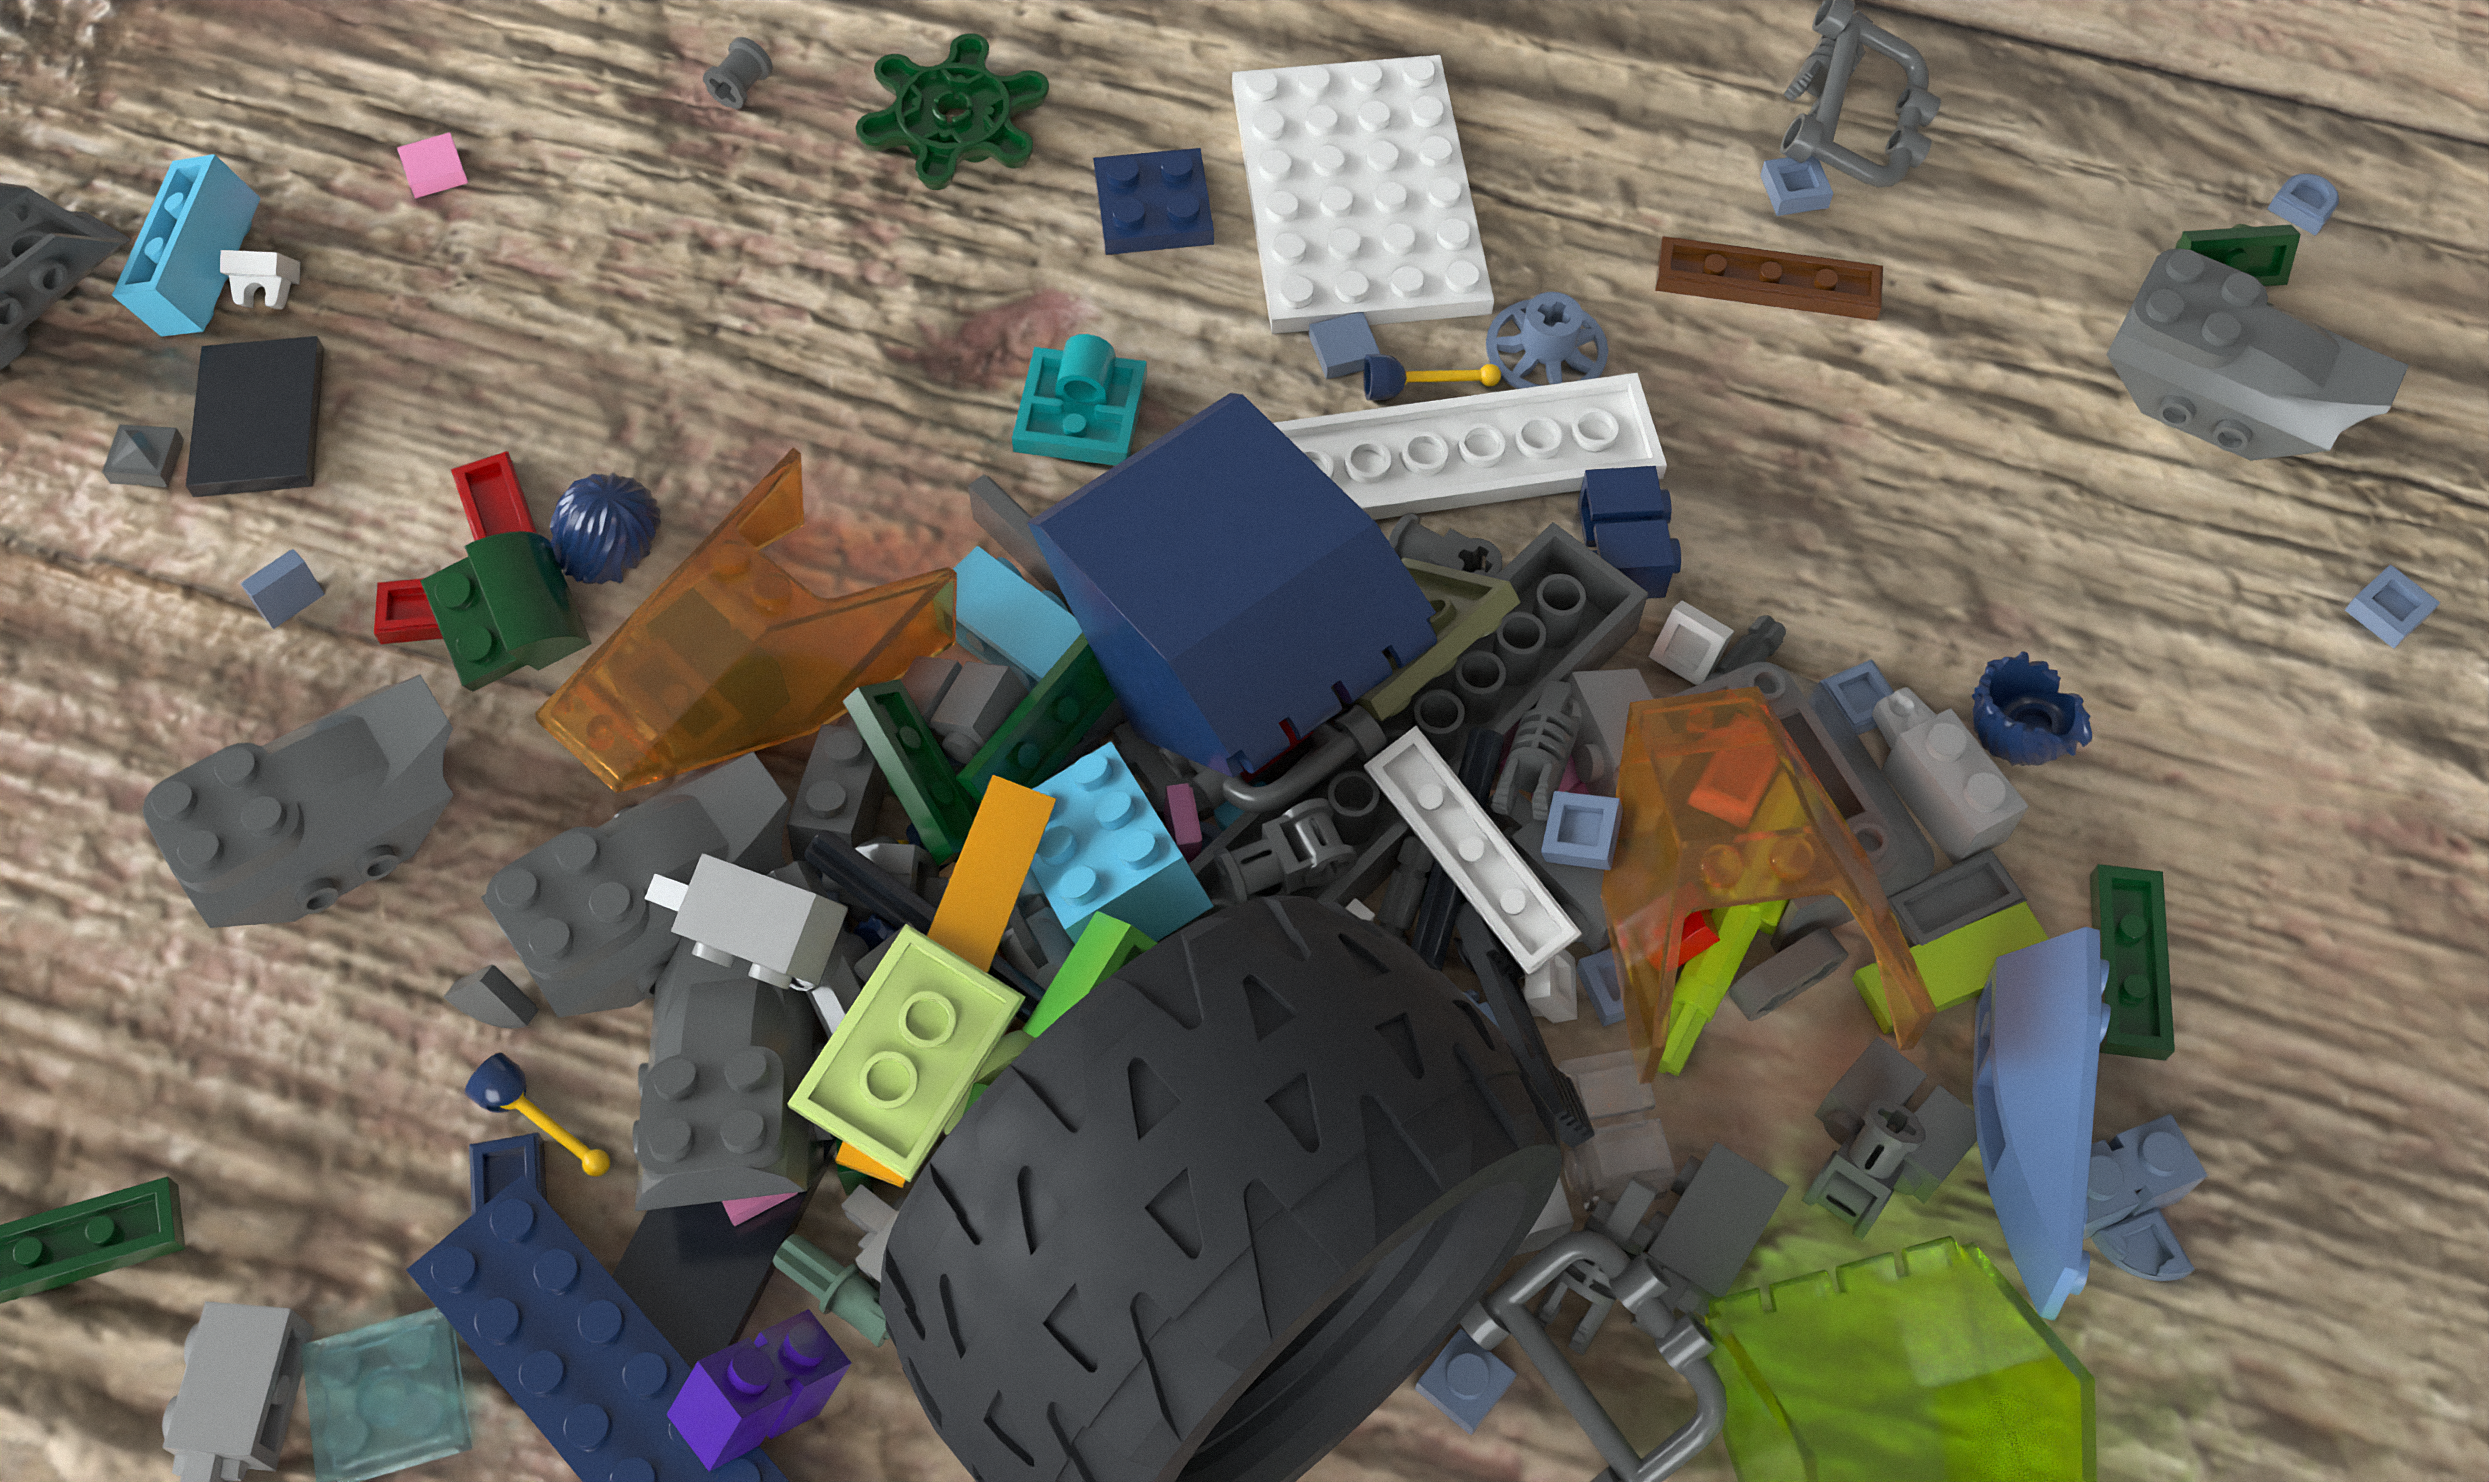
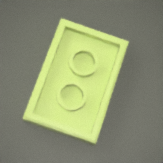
[787,924,1025,1182]

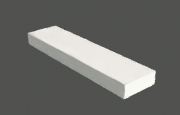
[1364,726,1582,977]

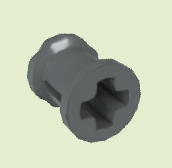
[703,37,773,109]

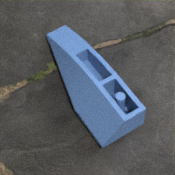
[1972,927,2111,1321]

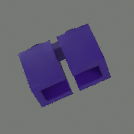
[666,1309,852,1472]

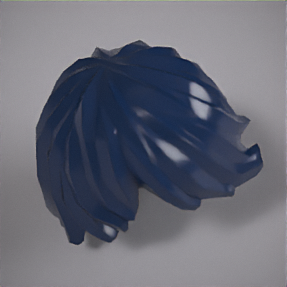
[550,473,661,584]
[1972,651,2092,766]

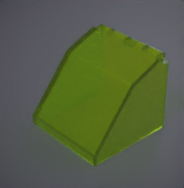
[1705,1236,2097,1482]

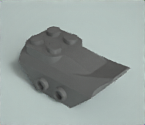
[0,183,131,370]
[2106,248,2409,461]
[142,674,454,928]
[481,751,792,1018]
[632,936,834,1211]

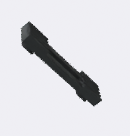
[1453,901,1596,1149]

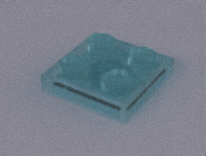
[301,1307,472,1482]

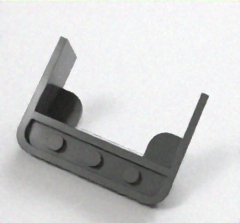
[1661,662,1935,954]

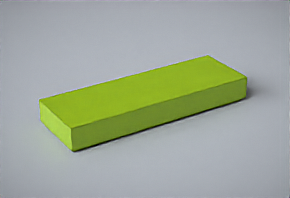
[1852,901,2049,1035]

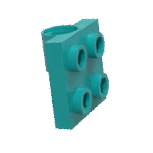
[1012,334,1147,466]

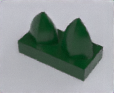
[2175,224,2301,286]

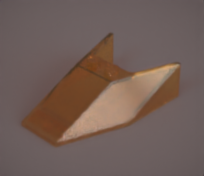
[535,447,957,794]
[1600,686,1937,1084]

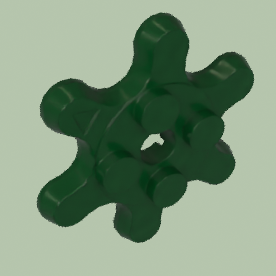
[855,33,1049,190]

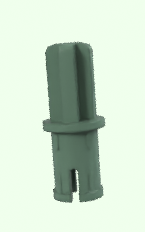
[773,1234,890,1348]

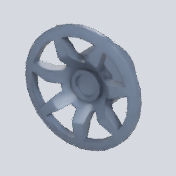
[1486,292,1609,389]

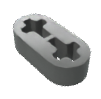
[1728,927,1849,1021]

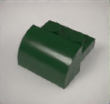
[420,531,592,692]

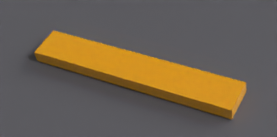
[835,775,1056,1188]

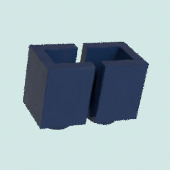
[1577,466,1681,599]

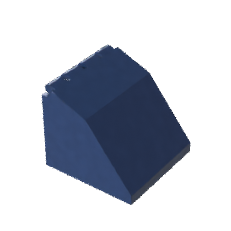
[1027,393,1437,778]

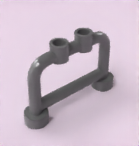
[1780,0,1941,188]
[1158,704,1387,813]
[1460,1230,1728,1482]

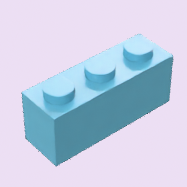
[112,154,261,337]
[927,546,1083,693]

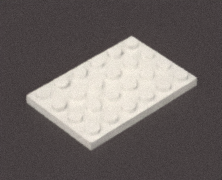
[1232,55,1494,334]

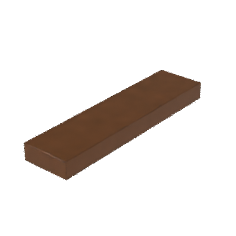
[1655,236,1883,321]

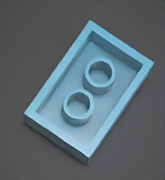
[1031,742,1214,945]

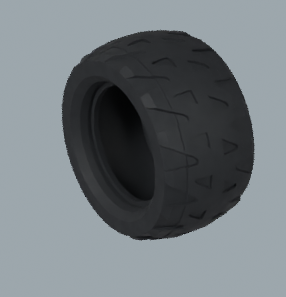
[879,896,1562,1482]

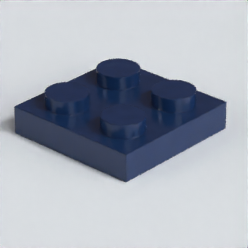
[1093,148,1214,255]

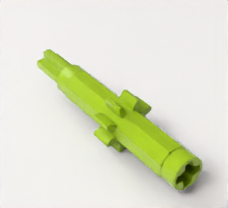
[1643,782,1821,1077]

